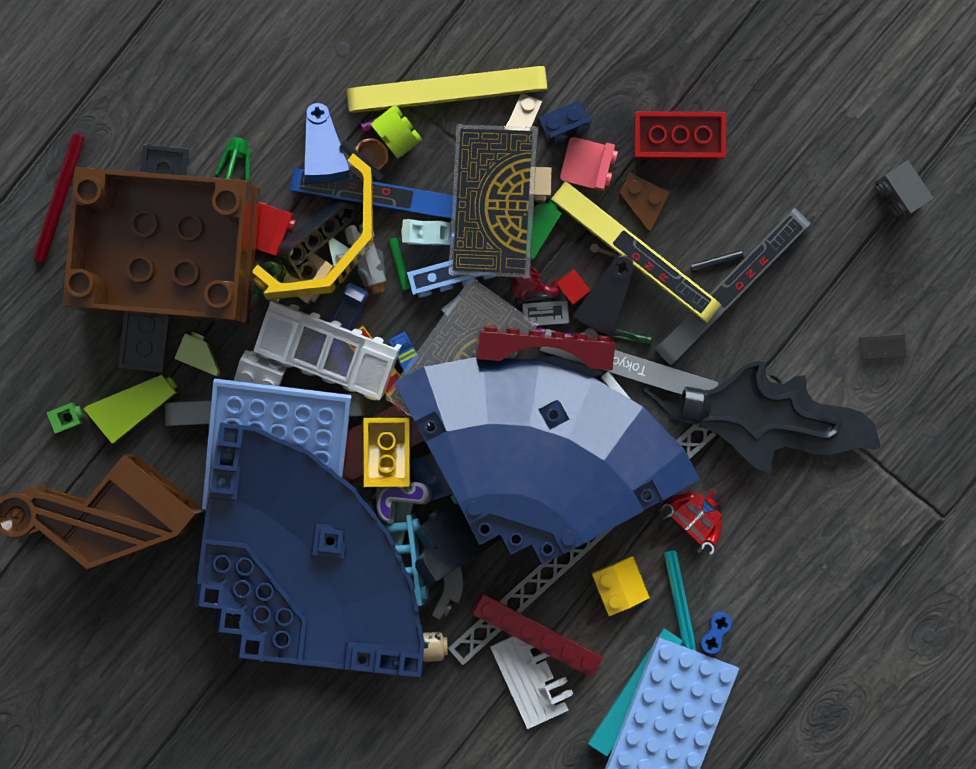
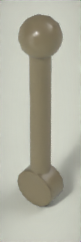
[590,244,619,258]

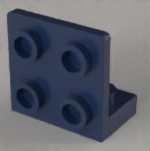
[538,100,592,144]

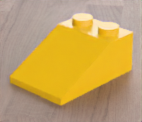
[364,418,410,487]

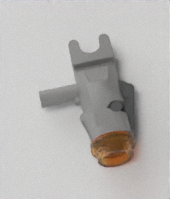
[335,224,387,296]

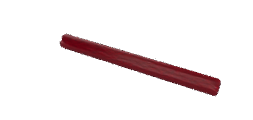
[33,133,85,263]

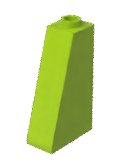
[84,375,178,444]

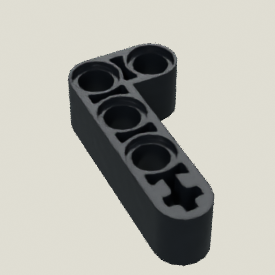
[277,200,356,281]

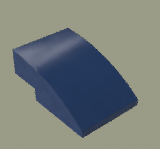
[410,453,453,502]

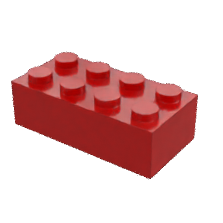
[634,112,726,160]

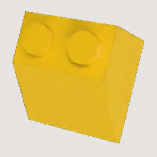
[591,556,650,616]

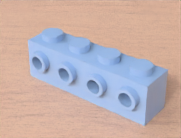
[407,260,497,298]

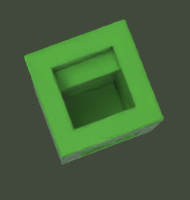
[47,403,85,434]

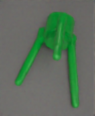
[215,137,251,182]

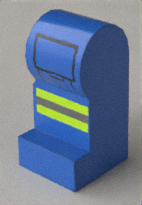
[389,331,419,374]

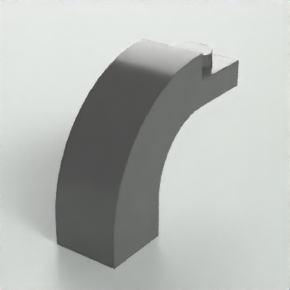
[422,547,463,619]

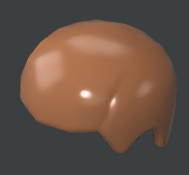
[355,138,388,171]

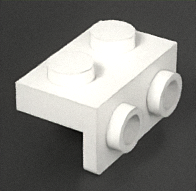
[234,350,287,387]

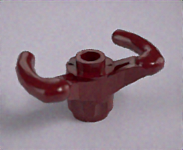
[510,266,560,300]

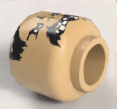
[423,632,448,662]

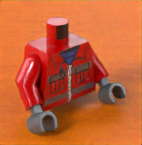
[657,489,724,558]

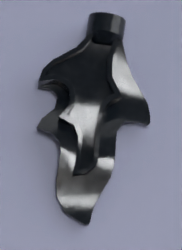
[678,361,881,474]

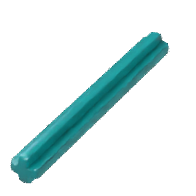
[664,550,697,651]

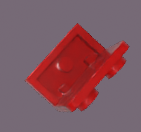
[256,202,296,257]

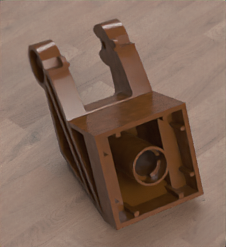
[0,454,205,569]

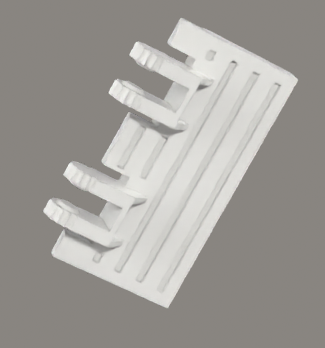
[490,636,573,729]

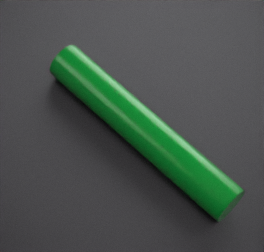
[388,237,410,291]

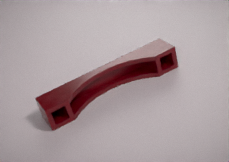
[475,326,615,370]
[471,592,603,678]

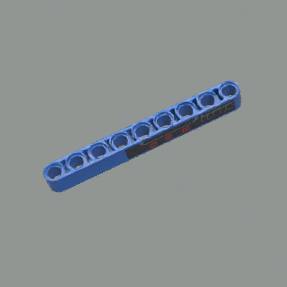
[290,168,457,220]

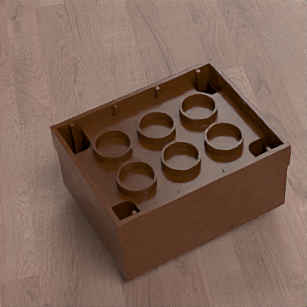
[63,167,261,325]

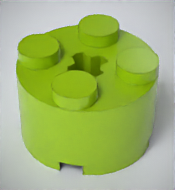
[371,105,423,159]

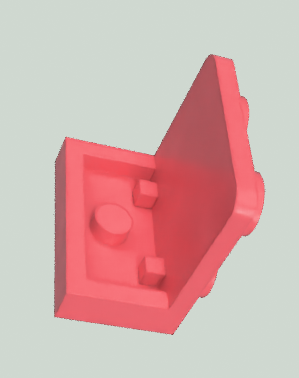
[560,137,618,191]

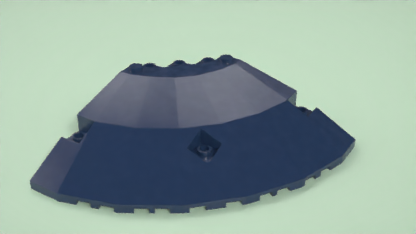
[394,357,700,565]
[193,422,425,677]

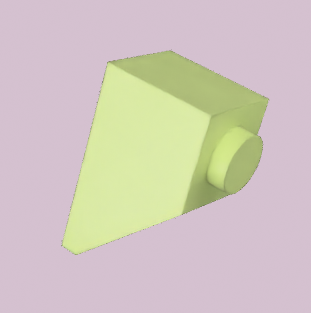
[175,332,220,376]

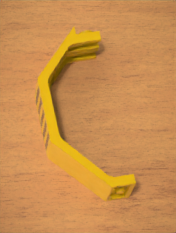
[252,154,373,300]

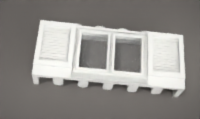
[253,299,402,400]

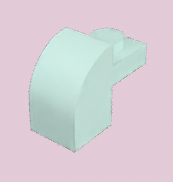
[401,219,451,245]

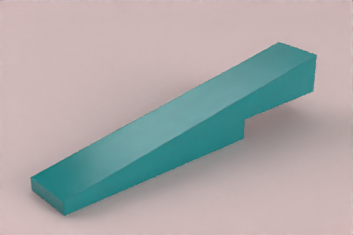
[588,628,683,756]

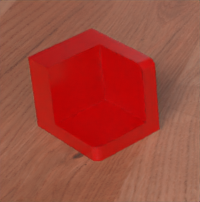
[557,270,591,305]

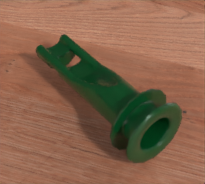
[614,329,653,348]

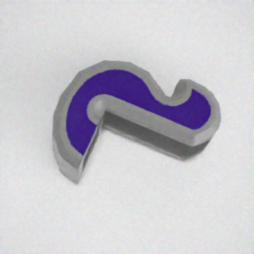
[377,482,432,524]

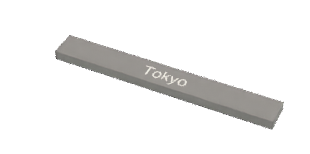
[540,329,718,394]

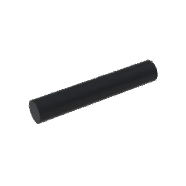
[339,140,384,182]
[691,250,744,273]

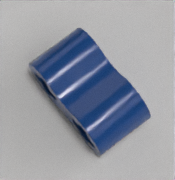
[700,611,732,654]

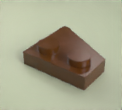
[619,173,670,231]

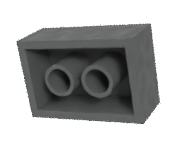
[875,160,933,219]

